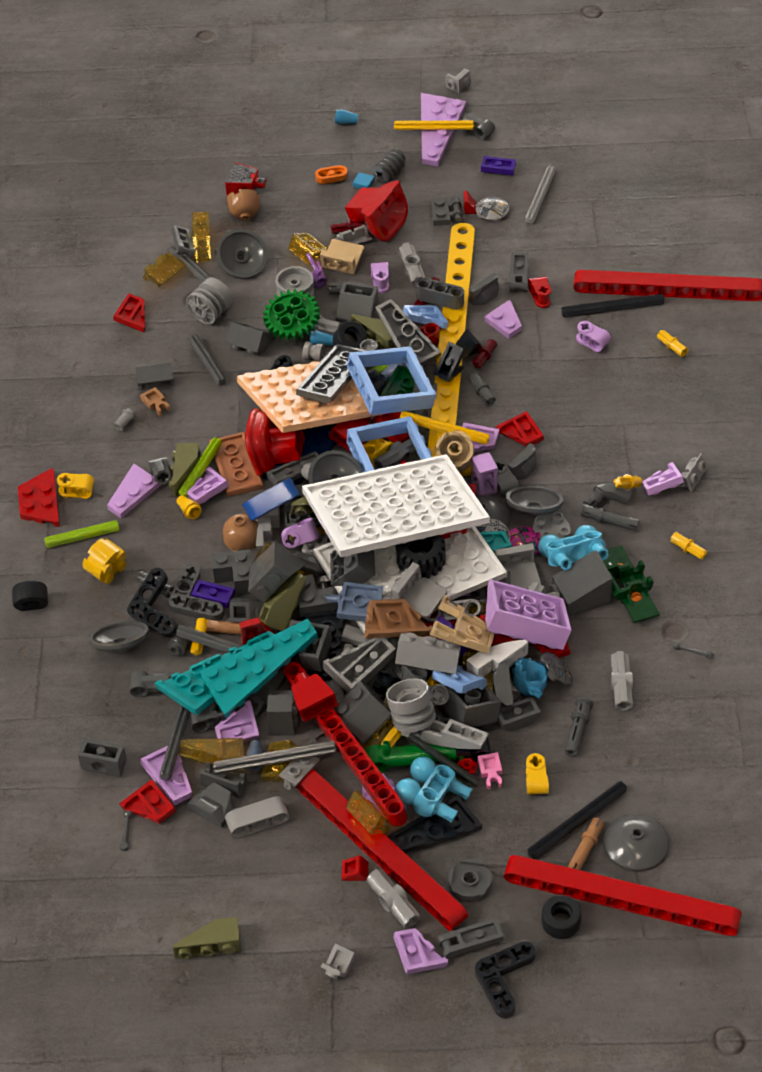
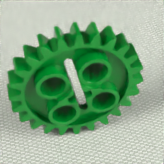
[263,289,321,341]

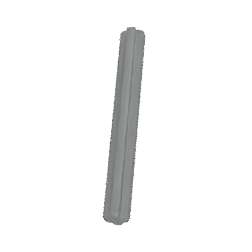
[525,165,556,224]

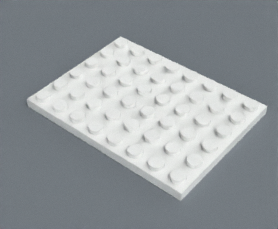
[302,454,490,557]
[313,527,507,634]

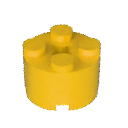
[83,538,127,585]

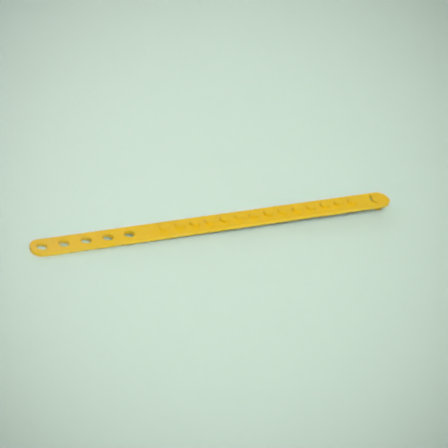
[428,223,475,457]

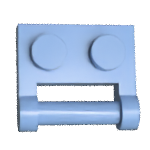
[432,665,487,693]

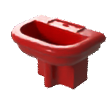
[344,180,408,242]
[245,408,305,476]

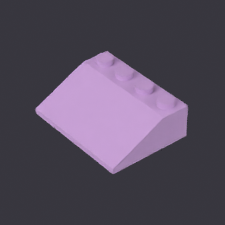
[485,579,572,650]

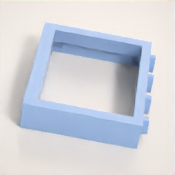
[347,347,436,415]
[347,416,432,472]

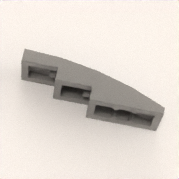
[256,506,280,558]
[401,719,489,749]

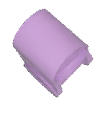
[371,262,389,293]
[576,321,611,352]
[281,518,320,548]

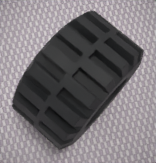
[396,535,446,579]

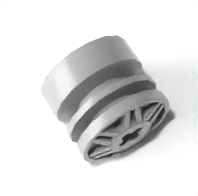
[186,277,233,324]
[386,678,436,733]

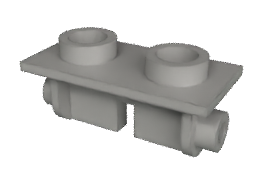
[334,225,372,244]
[678,453,707,492]
[279,757,320,790]

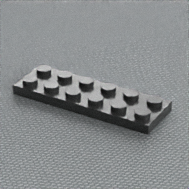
[296,344,367,404]

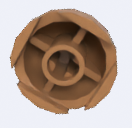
[227,189,261,221]
[222,513,258,551]

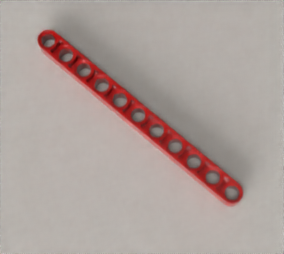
[573,270,762,301]
[284,662,407,826]
[296,769,468,931]
[503,855,742,936]

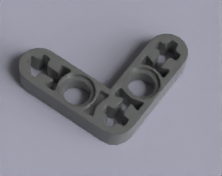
[169,564,224,621]

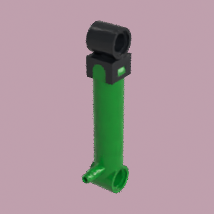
[365,737,491,773]

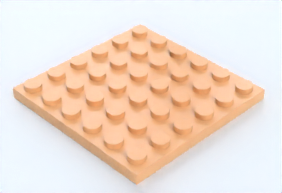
[237,361,383,433]

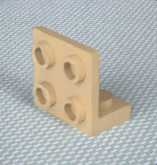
[320,239,364,274]

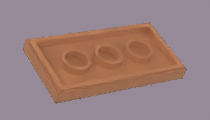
[209,432,263,497]

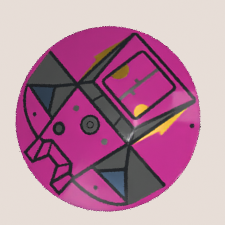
[509,526,541,554]

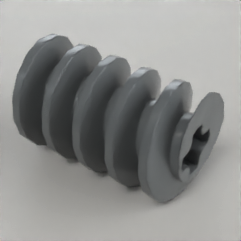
[372,149,406,183]

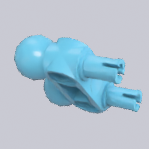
[538,525,609,570]
[395,756,473,823]

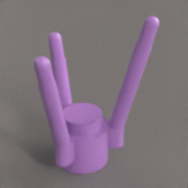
[306,253,328,288]

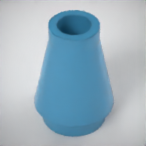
[335,109,358,125]
[309,330,334,346]

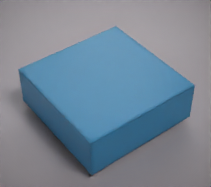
[353,172,374,189]

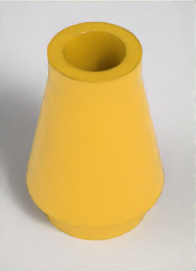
[176,495,201,519]

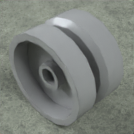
[275,266,315,297]

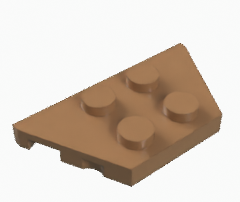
[364,599,432,639]

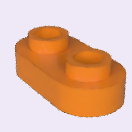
[315,165,348,184]

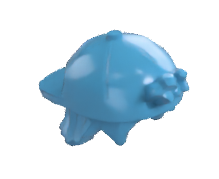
[511,657,548,698]

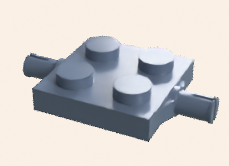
[326,582,383,621]

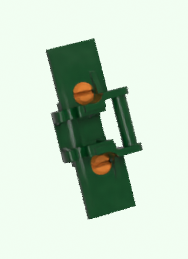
[602,545,660,623]

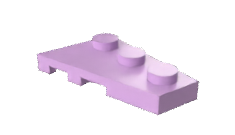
[107,464,161,519]
[140,746,192,806]

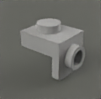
[446,68,470,93]
[321,943,357,979]

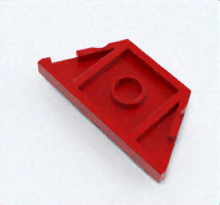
[18,468,60,527]

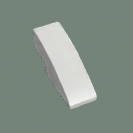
[466,639,528,677]

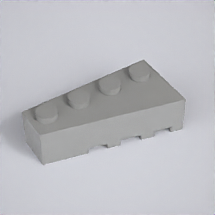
[375,299,442,368]

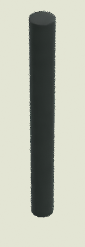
[407,733,480,787]

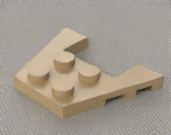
[429,595,494,653]

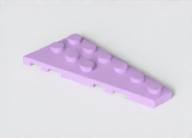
[421,93,466,167]

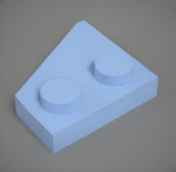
[403,305,449,329]

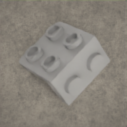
[495,543,541,589]
[391,563,447,619]

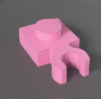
[478,752,502,790]

